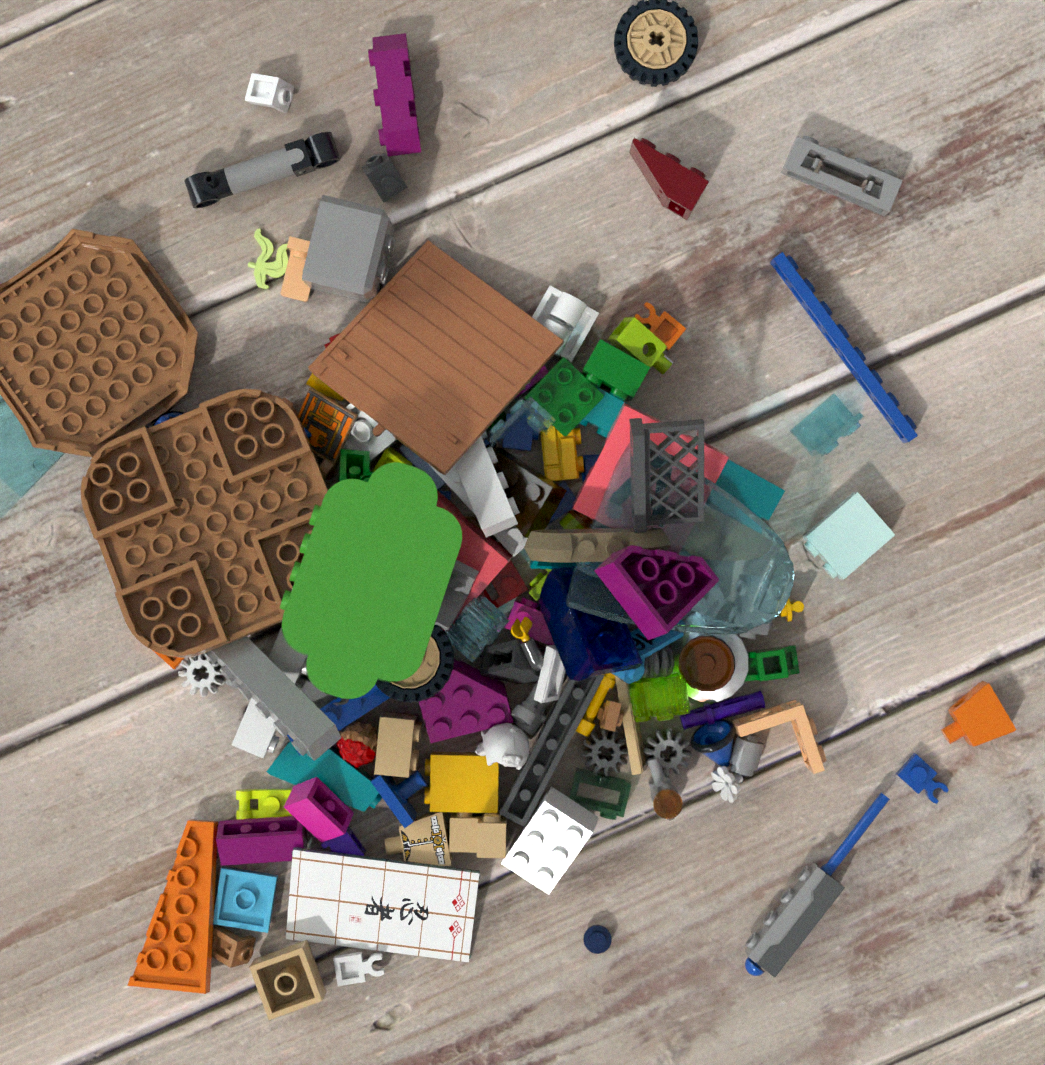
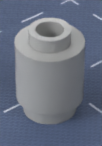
[730,734,764,776]

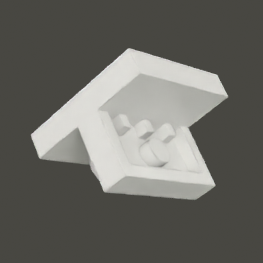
[344,403,400,463]

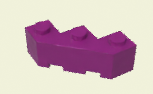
[368,33,421,157]

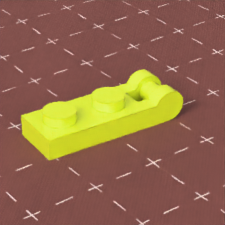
[236,789,293,820]

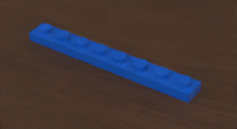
[770,252,918,444]

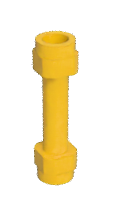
[576,669,616,737]

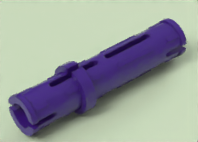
[679,690,766,730]

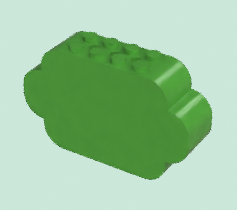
[280,462,462,699]

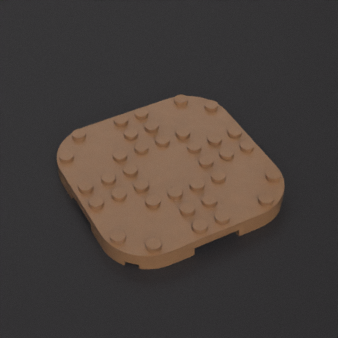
[81,389,328,658]

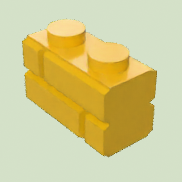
[540,424,584,482]

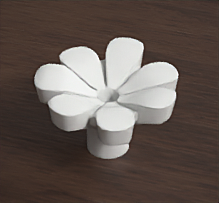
[711,766,743,803]

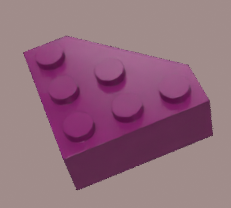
[594,545,719,640]
[419,659,513,743]

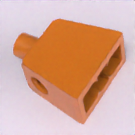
[941,681,1017,747]

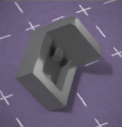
[362,153,407,202]

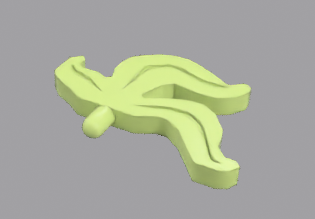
[248,228,289,290]

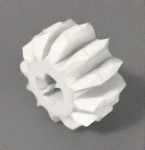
[178,654,225,697]

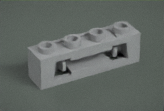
[781,136,903,216]

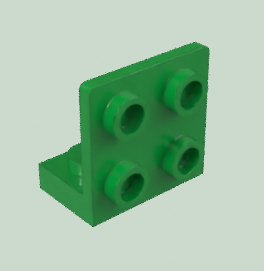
[524,357,604,436]

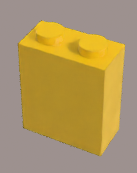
[424,752,499,813]

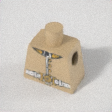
[385,812,453,866]

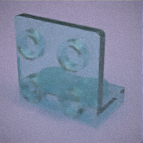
[790,393,864,456]
[490,396,556,448]

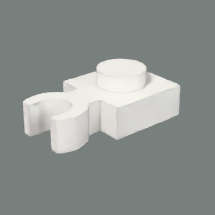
[333,952,385,986]

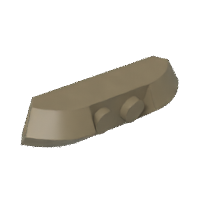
[524,527,671,563]

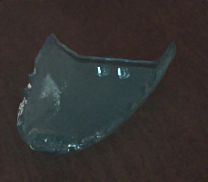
[566,443,794,634]

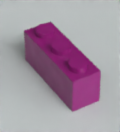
[216,816,308,866]

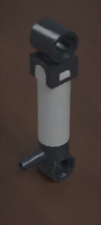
[184,132,340,209]

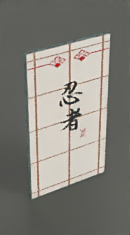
[285,847,481,962]

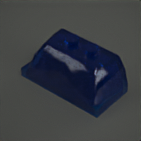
[539,562,643,681]

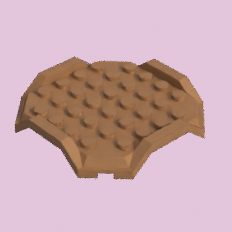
[0,229,199,458]

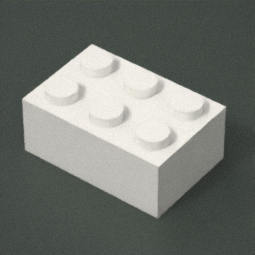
[501,786,599,894]

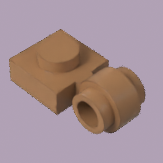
[597,700,624,732]

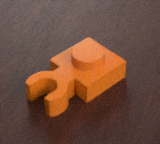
[634,302,687,351]

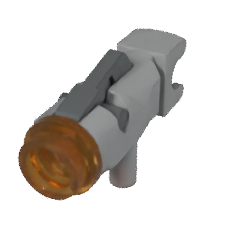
[648,757,683,821]

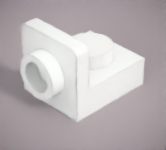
[245,73,294,113]

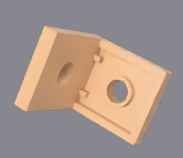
[731,699,827,774]

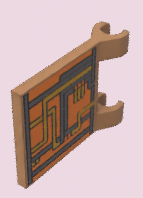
[297,387,358,480]

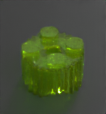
[629,673,690,722]

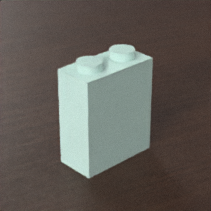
[802,492,895,580]

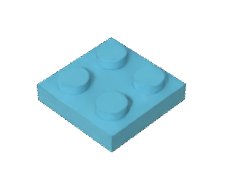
[213,866,278,933]

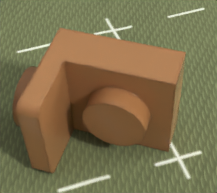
[212,926,256,968]

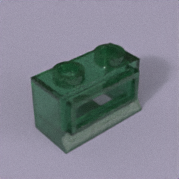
[569,767,631,820]

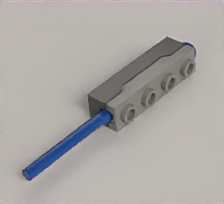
[745,793,890,977]

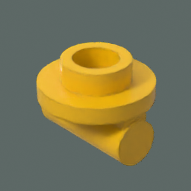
[778,593,804,622]

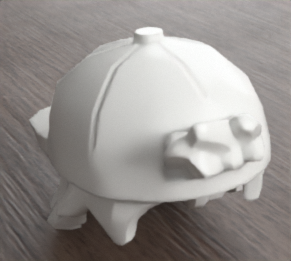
[475,723,529,770]

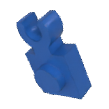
[896,753,949,804]

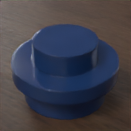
[583,925,612,954]

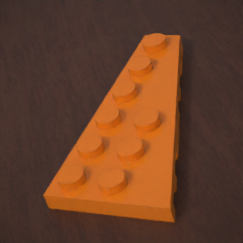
[127,819,218,994]

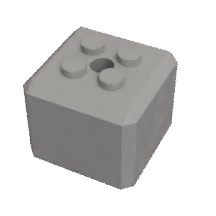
[302,195,396,303]

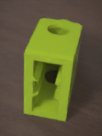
[607,317,673,375]

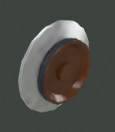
[671,622,749,702]

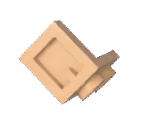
[280,236,311,302]

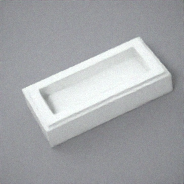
[534,643,571,703]

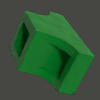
[744,645,800,682]

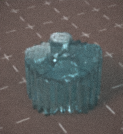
[444,595,510,662]

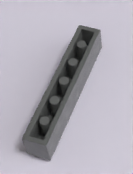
[499,659,605,827]

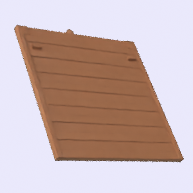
[308,240,564,475]

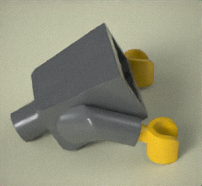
[468,617,545,684]

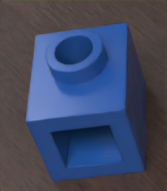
[503,409,540,452]

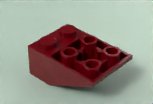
[629,137,709,220]

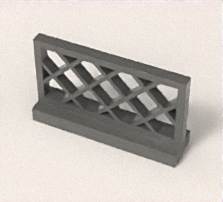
[629,418,704,533]

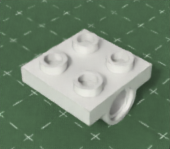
[532,286,599,363]

